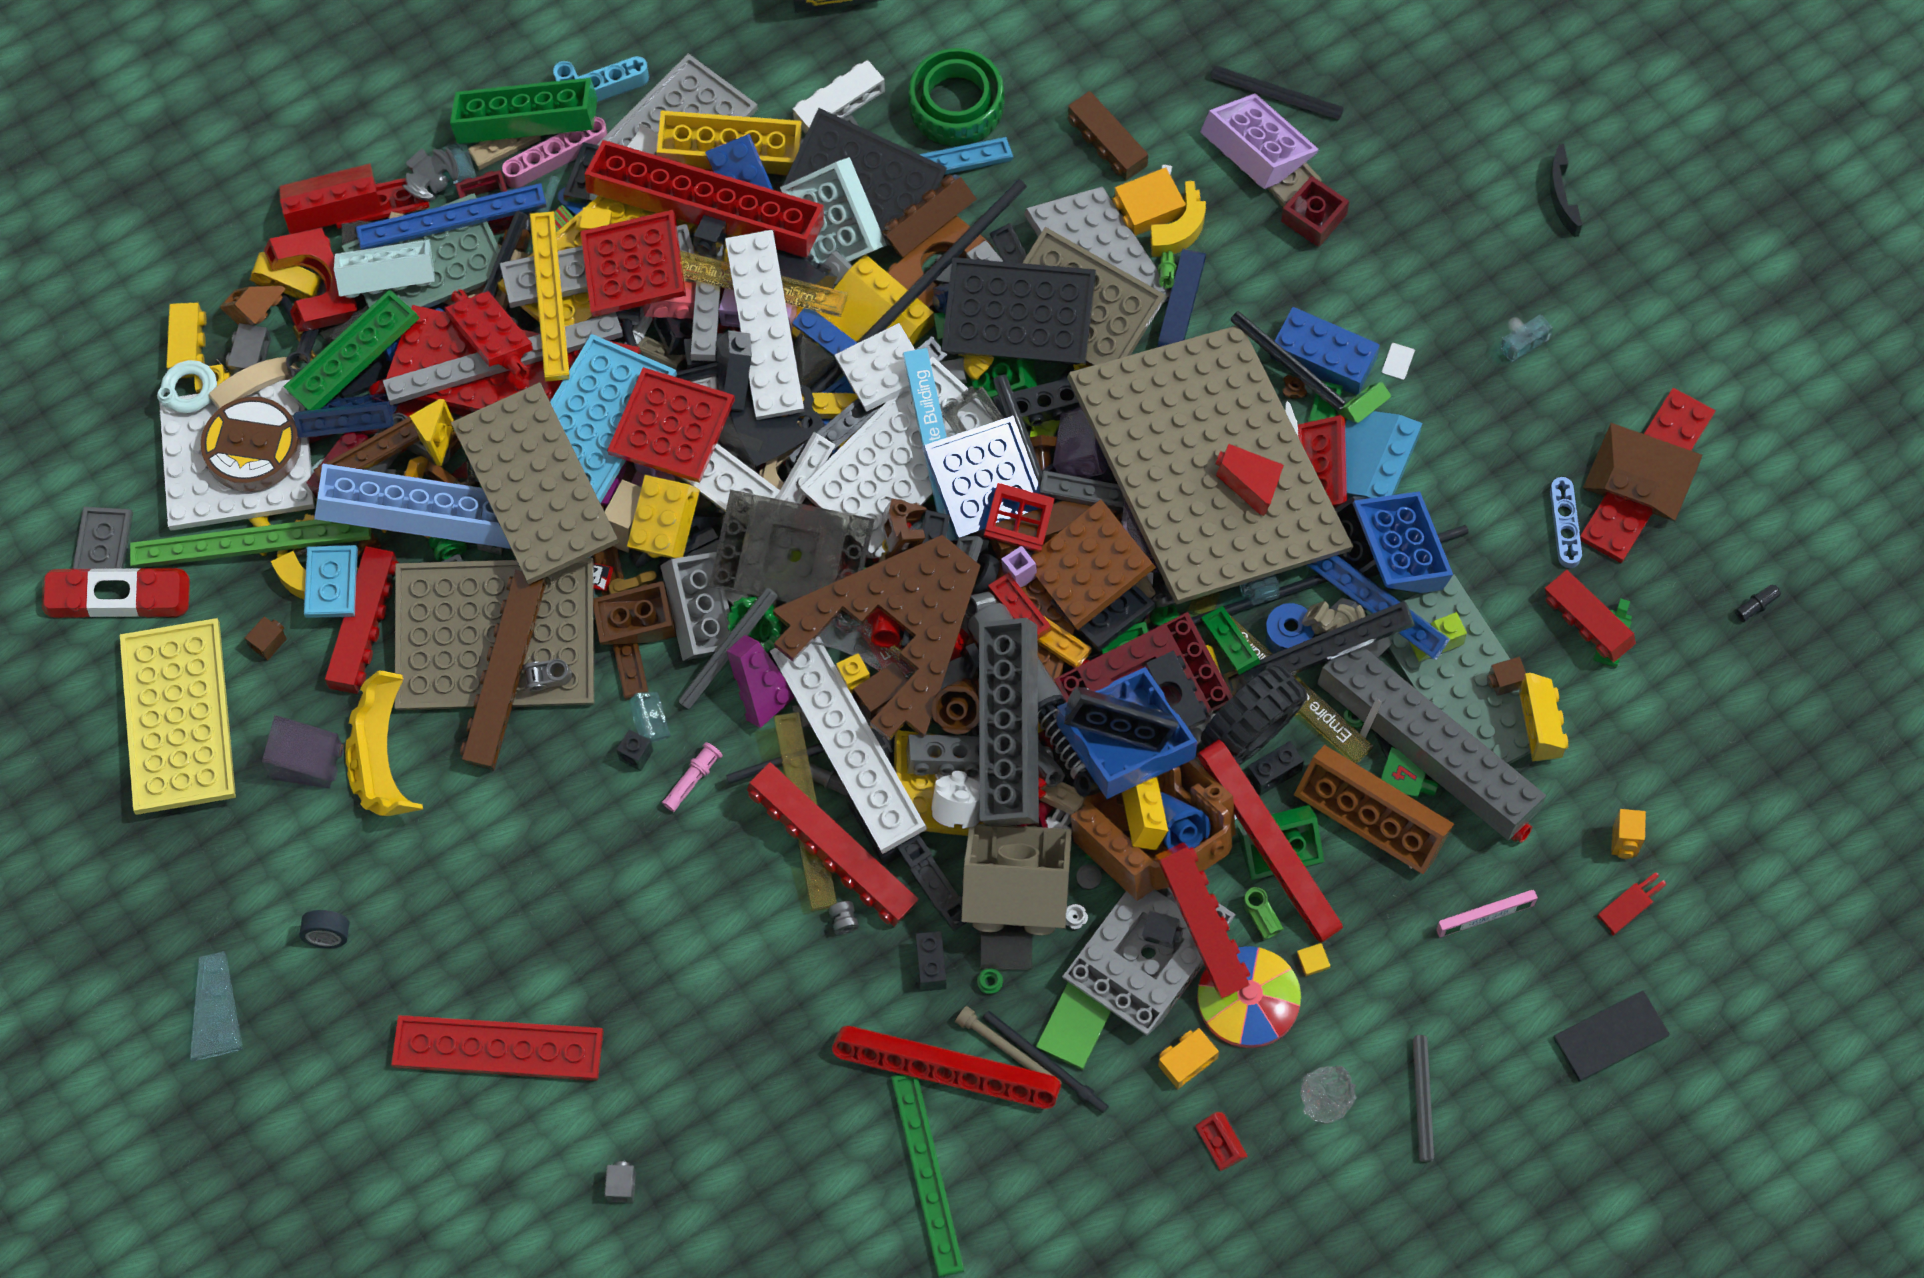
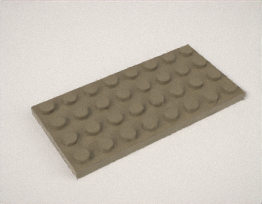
[451,382,619,585]

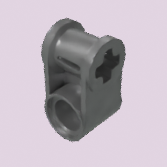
[522,659,572,692]

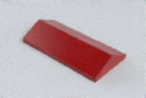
[336,178,430,228]

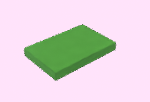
[1036,982,1111,1071]

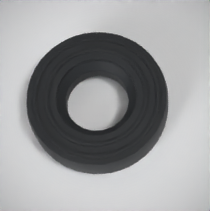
[971,554,1000,595]

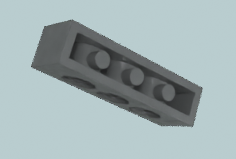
[906,735,980,776]

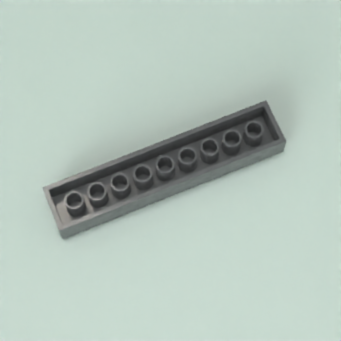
[1317,647,1547,840]

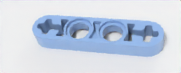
[1550,477,1582,568]

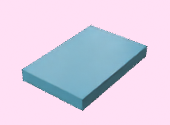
[304,545,358,618]

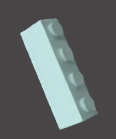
[334,239,435,298]

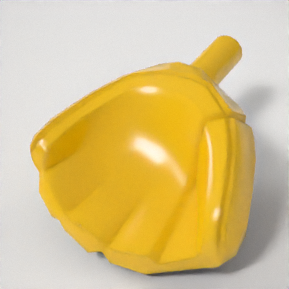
[958,354,994,381]

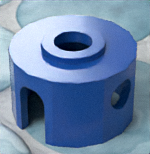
[1265,603,1315,654]

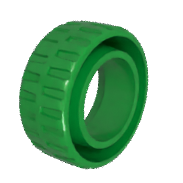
[908,48,1005,147]

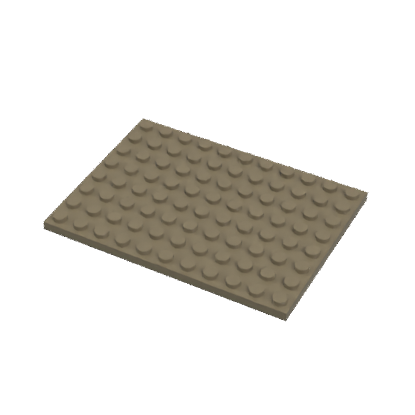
[1067,326,1353,604]

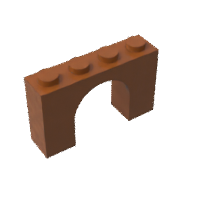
[888,215,994,314]

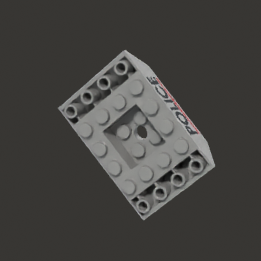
[1063,887,1235,1036]

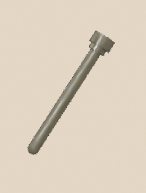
[955,1006,1062,1085]

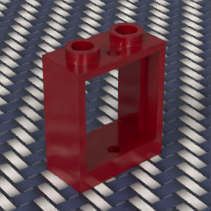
[455,170,514,236]

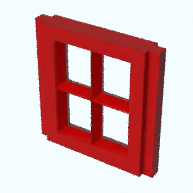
[984,483,1054,552]

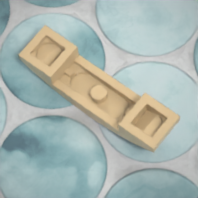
[209,357,299,408]

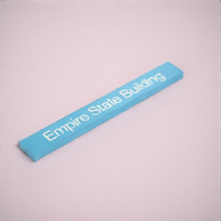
[903,348,969,542]

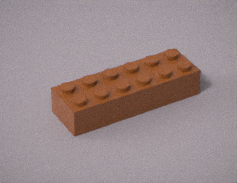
[1294,745,1454,874]

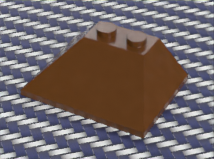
[1583,423,1703,522]

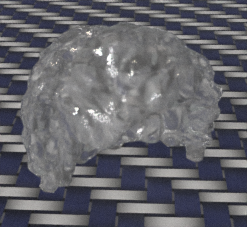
[1301,1065,1356,1124]

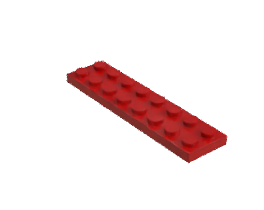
[1580,388,1716,564]
[392,1015,604,1081]

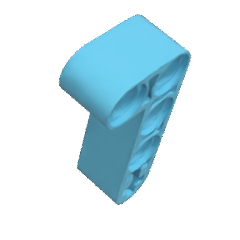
[553,57,649,102]

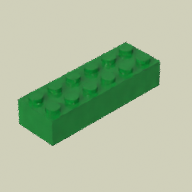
[450,77,597,144]

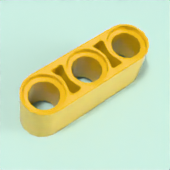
[251,252,322,300]

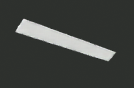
[1359,698,1382,739]

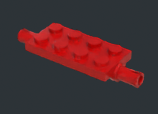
[445,289,533,380]

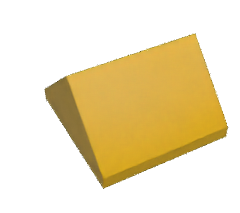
[410,399,454,466]

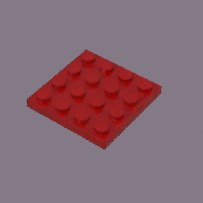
[581,210,686,317]
[607,367,735,483]

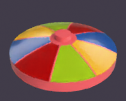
[1198,946,1301,1048]

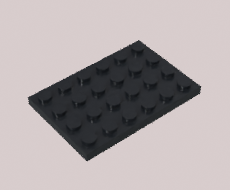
[780,107,947,246]
[941,257,1096,366]

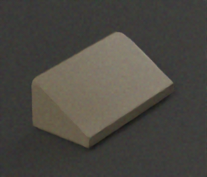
[637,337,685,372]

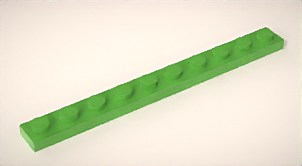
[130,519,371,569]

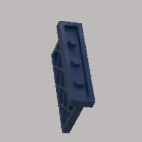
[293,393,400,438]

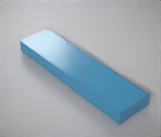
[919,137,1013,174]

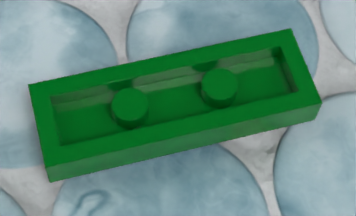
[1201,606,1260,675]

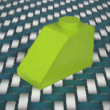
[1409,612,1467,662]

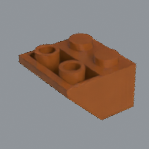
[220,286,285,325]

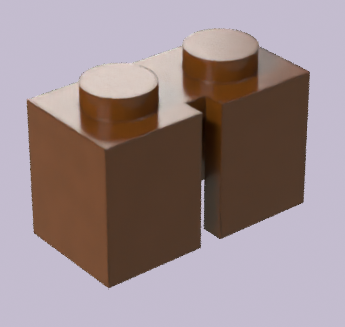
[853,662,908,720]

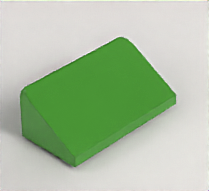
[1337,382,1391,423]

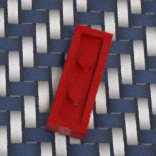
[988,572,1052,640]

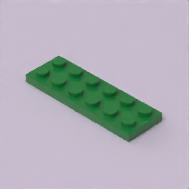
[283,290,420,411]

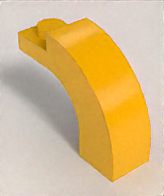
[1150,181,1206,257]
[271,551,358,600]

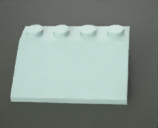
[780,157,887,264]

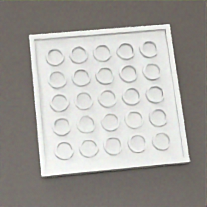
[160,379,315,531]

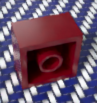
[1281,175,1349,247]

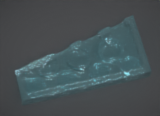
[190,951,243,1062]

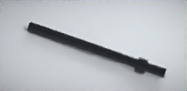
[983,1011,1109,1114]

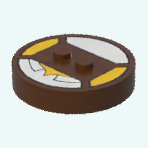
[200,397,301,492]

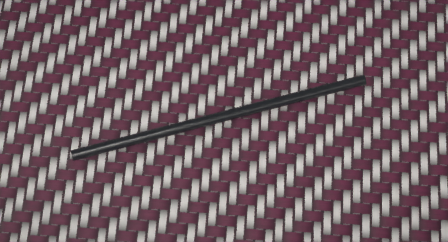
[810,179,1027,393]

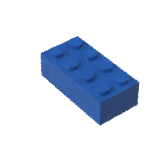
[1271,307,1380,395]

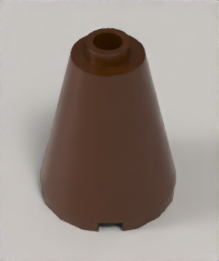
[931,678,979,734]

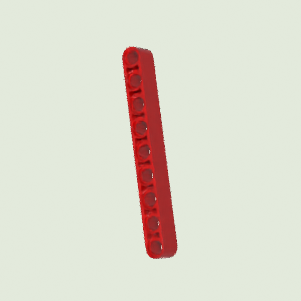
[1197,739,1343,943]
[832,1026,1061,1109]

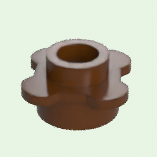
[1283,375,1307,399]

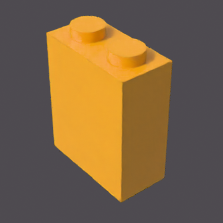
[1112,167,1186,236]

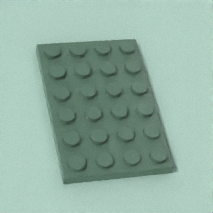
[342,193,500,308]

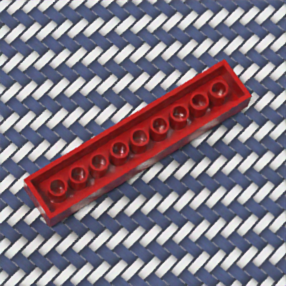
[585,140,824,258]

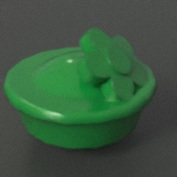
[1150,605,1180,627]

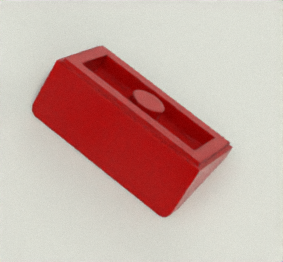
[1195,1112,1248,1171]

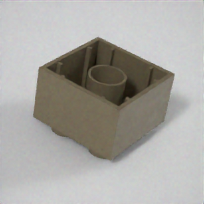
[962,824,1072,935]

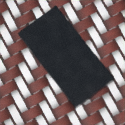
[1553,990,1670,1082]

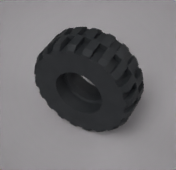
[1200,665,1307,765]

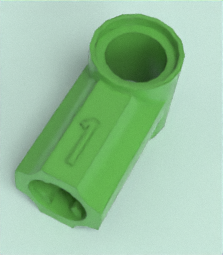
[1242,887,1283,940]

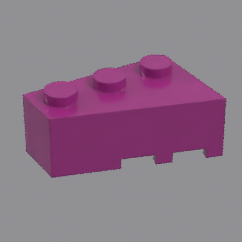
[727,635,795,728]

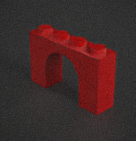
[264,228,357,333]

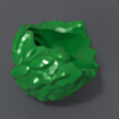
[727,597,782,654]

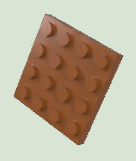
[1030,499,1156,630]

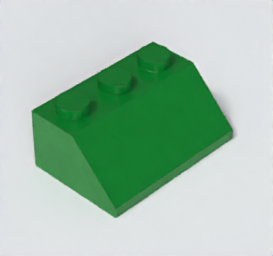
[1236,805,1324,880]

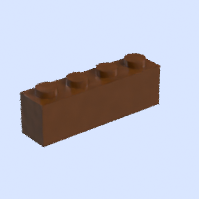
[1067,91,1148,181]
[881,174,977,257]

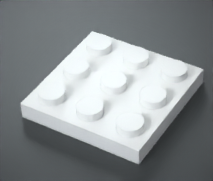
[835,323,915,412]

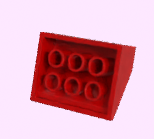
[280,163,382,234]

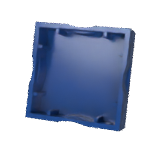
[1056,667,1197,799]

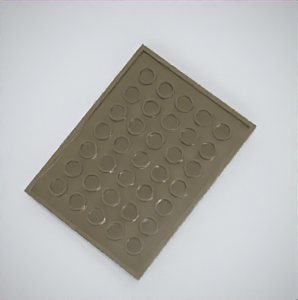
[395,558,594,710]

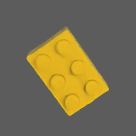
[627,475,700,559]

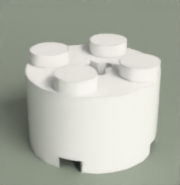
[931,771,980,828]

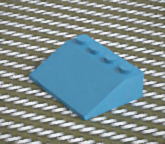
[1345,411,1422,500]

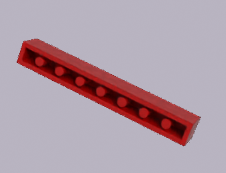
[747,762,919,927]

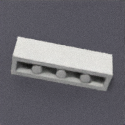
[793,60,885,134]

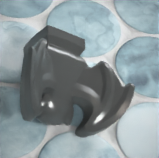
[403,147,459,201]

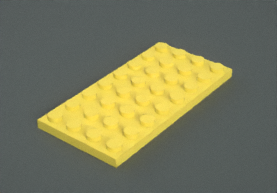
[120,618,236,815]

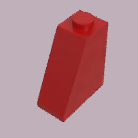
[1215,444,1284,516]

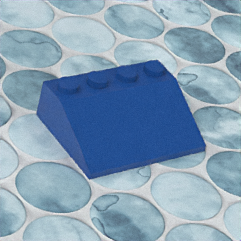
[1353,491,1453,593]

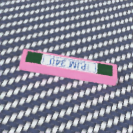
[1436,890,1537,938]

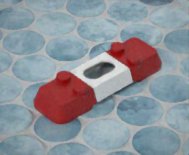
[42,568,190,618]

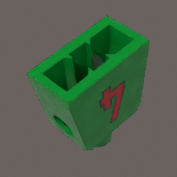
[1381,747,1438,801]

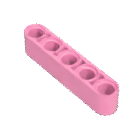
[502,117,607,188]

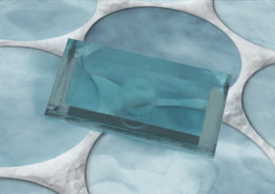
[629,692,671,743]

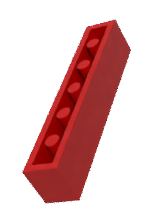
[325,546,399,694]
[1155,843,1250,998]

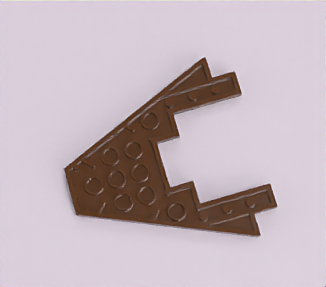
[773,535,980,741]

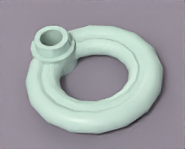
[157,360,217,413]

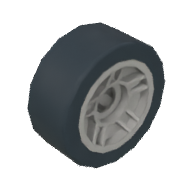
[299,910,350,948]

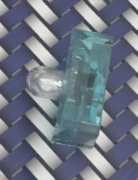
[1500,314,1553,363]

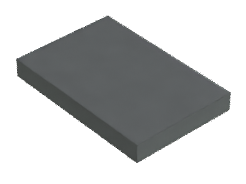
[73,507,133,569]

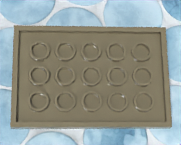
[1023,227,1166,366]

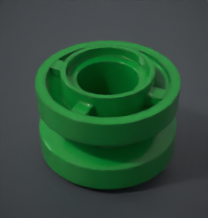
[428,537,468,562]

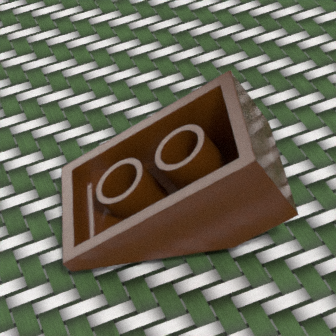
[593,581,677,645]

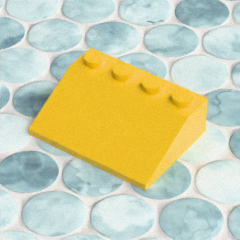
[828,254,934,345]

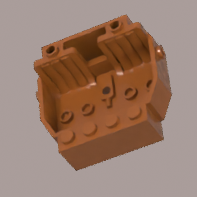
[1071,760,1236,901]

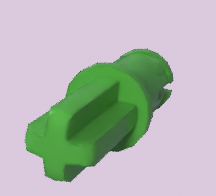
[1158,251,1177,289]

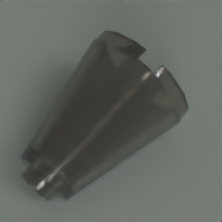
[793,332,837,388]

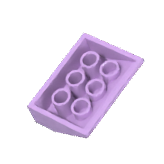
[1200,94,1319,189]

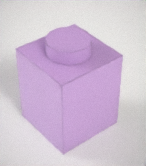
[1001,546,1037,587]

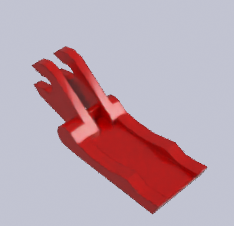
[1597,872,1666,936]

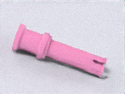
[662,742,723,812]

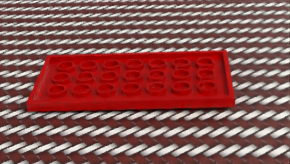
[383,305,582,412]

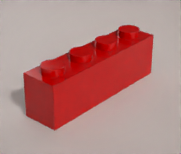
[1545,570,1636,663]

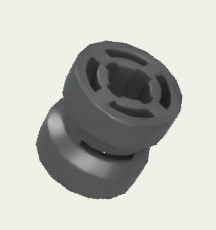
[828,901,859,935]

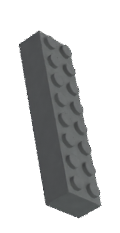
[979,618,1039,827]

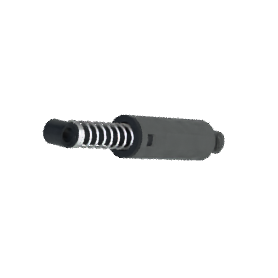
[965,592,1102,797]

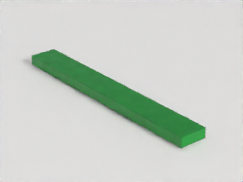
[891,1074,964,1278]

